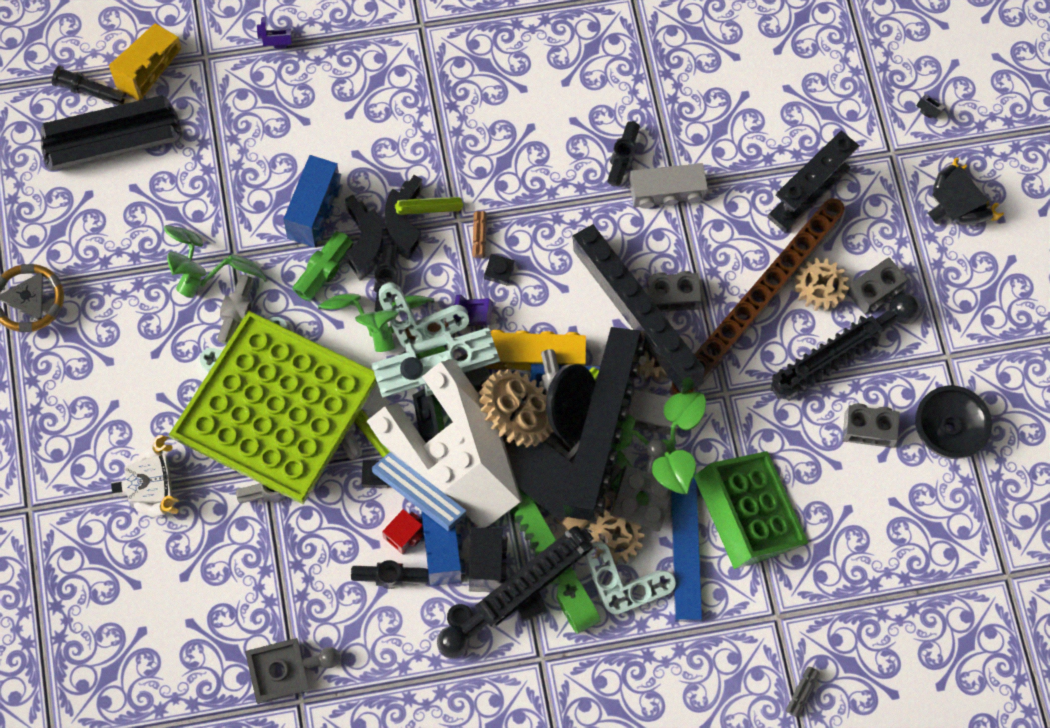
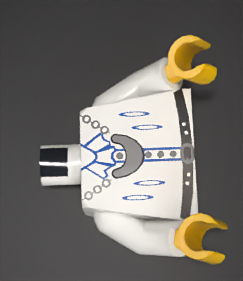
[111,435,179,518]

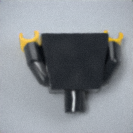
[927,157,1004,225]

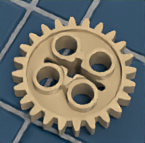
[479,369,553,447]

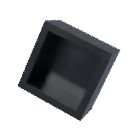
[469,527,508,592]

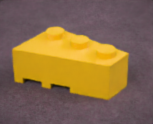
[109,23,182,101]

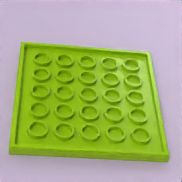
[169,310,377,505]

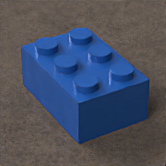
[283,155,343,248]

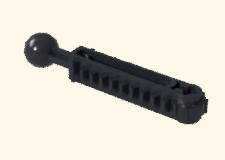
[770,293,921,401]
[437,525,594,659]

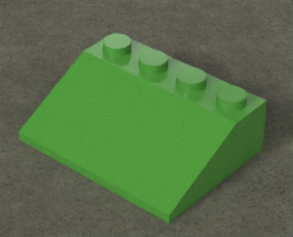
[694,451,808,569]

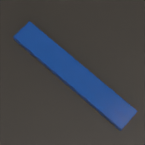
[670,472,702,622]

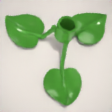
[164,225,267,298]
[318,293,435,352]
[616,392,706,495]

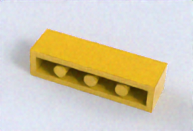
[485,330,586,371]

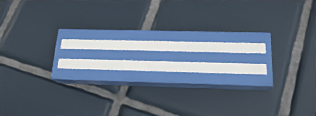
[372,452,467,531]

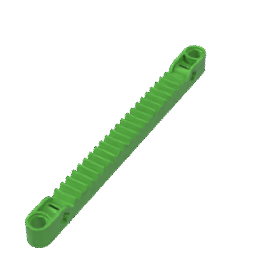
[416,346,601,634]

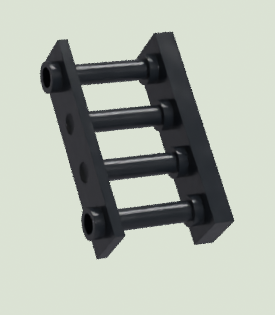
[767,130,860,233]

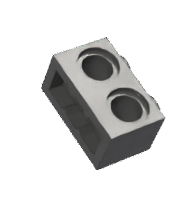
[847,257,908,314]
[647,271,701,312]
[842,403,900,448]

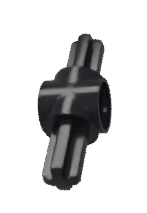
[607,121,640,187]
[373,244,399,312]
[351,560,428,589]

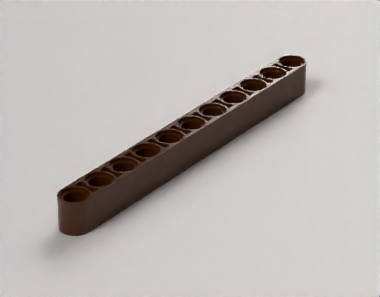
[670,198,845,395]

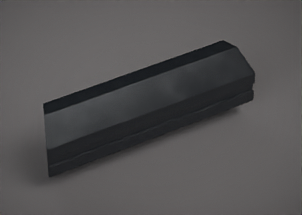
[41,95,183,171]

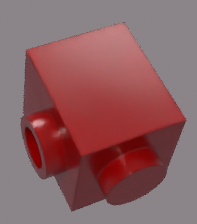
[382,509,423,554]

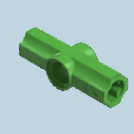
[292,231,354,302]

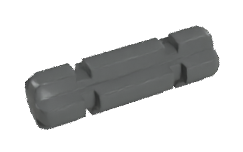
[786,667,820,717]

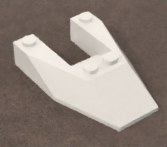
[367,359,522,528]

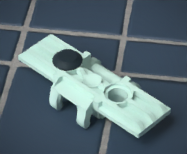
[371,328,500,398]

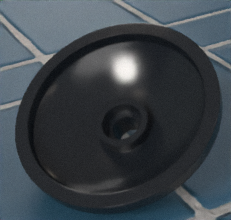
[546,364,596,442]
[915,385,992,459]

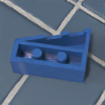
[421,511,465,586]

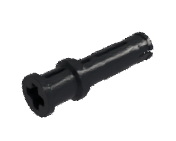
[51,65,126,105]

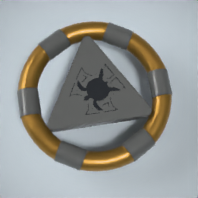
[0,264,64,332]

